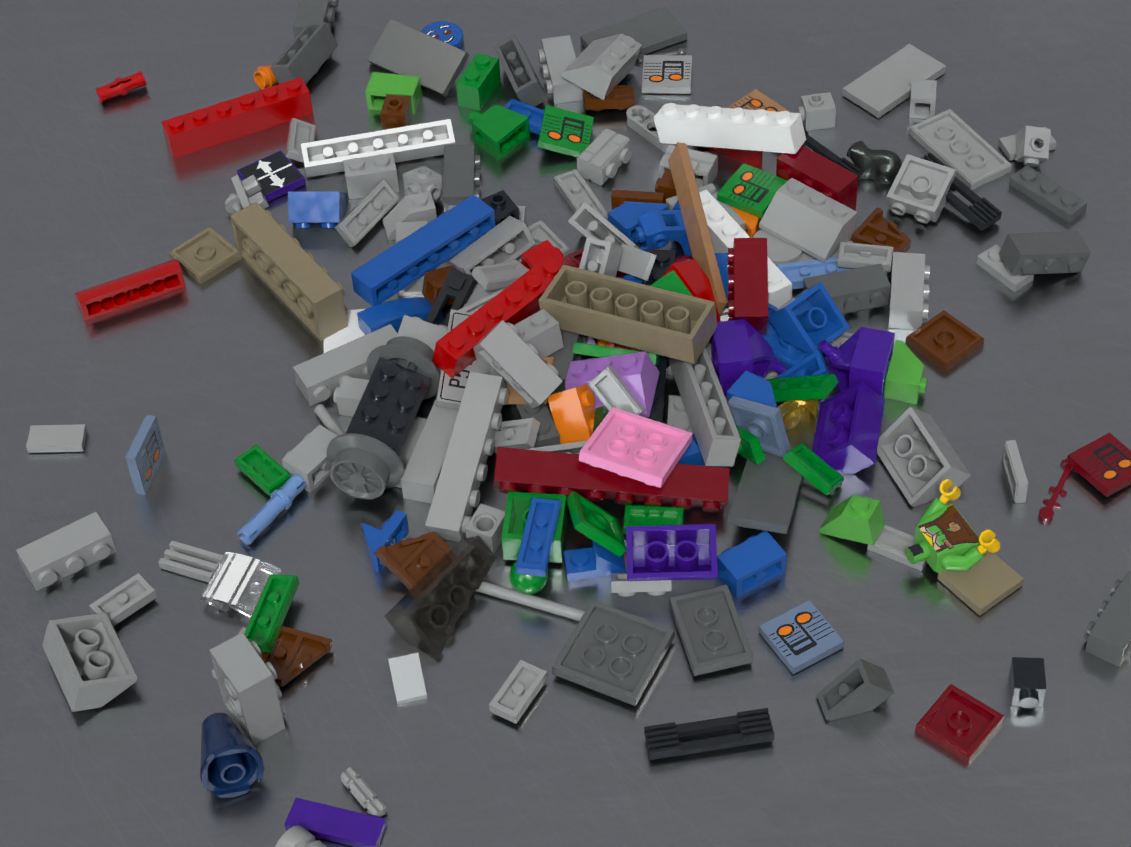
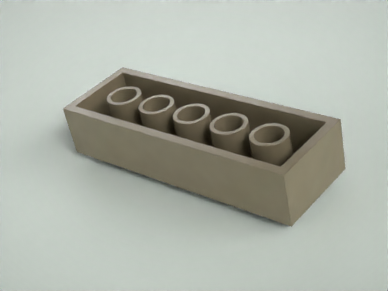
[230,202,348,341]
[539,265,717,364]

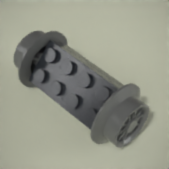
[326,336,440,499]

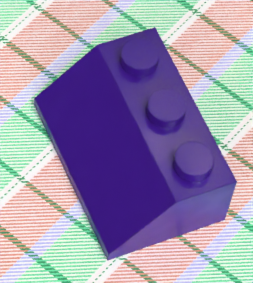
[812,381,885,474]
[626,524,718,581]

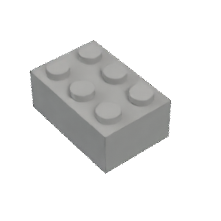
[209,632,286,746]

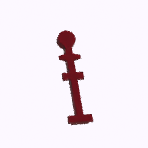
[1038,458,1076,522]

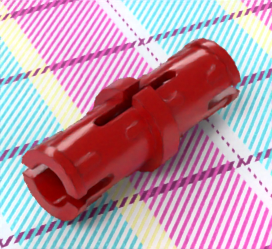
[95,71,147,103]

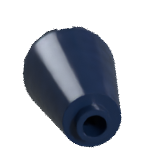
[200,713,264,798]

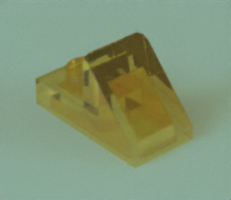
[777,399,818,434]

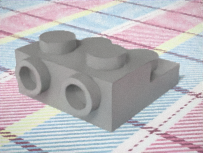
[886,154,956,224]

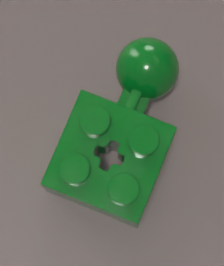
[501,492,568,595]

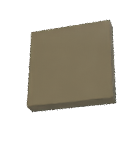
[169,227,242,285]
[937,551,1024,616]

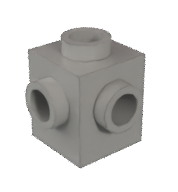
[403,166,443,202]

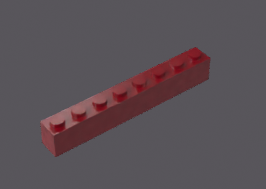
[493,447,730,512]

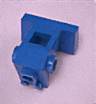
[634,200,693,257]

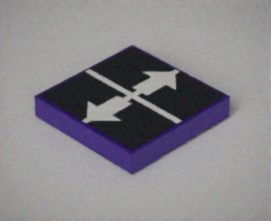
[237,150,306,202]

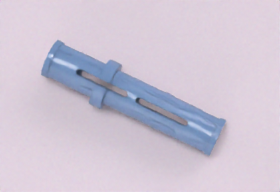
[237,474,307,545]

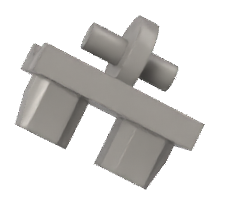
[224,174,269,214]

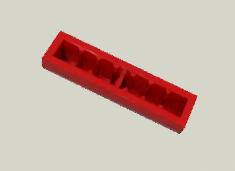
[74,259,186,321]

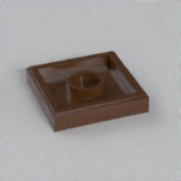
[905,310,984,373]

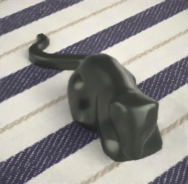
[846,141,955,190]

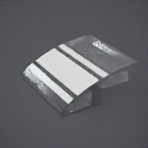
[200,552,282,618]

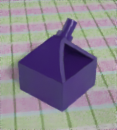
[711,319,786,399]
[818,327,895,398]

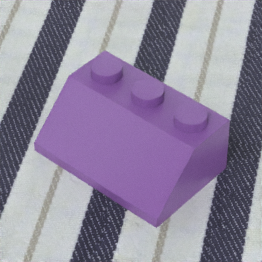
[565,351,659,418]

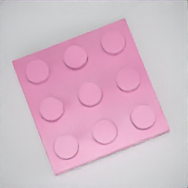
[579,407,693,488]

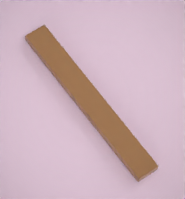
[668,142,728,316]

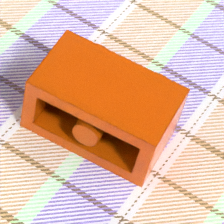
[547,384,596,444]

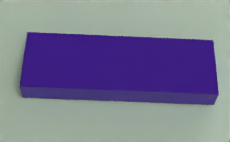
[284,798,387,847]

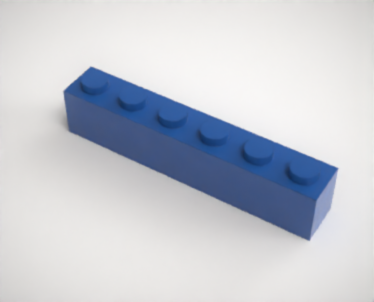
[351,194,496,306]

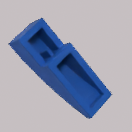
[357,297,443,335]

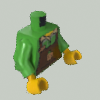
[905,479,1000,573]

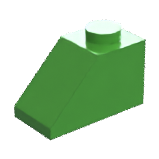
[884,340,928,404]
[819,495,885,545]

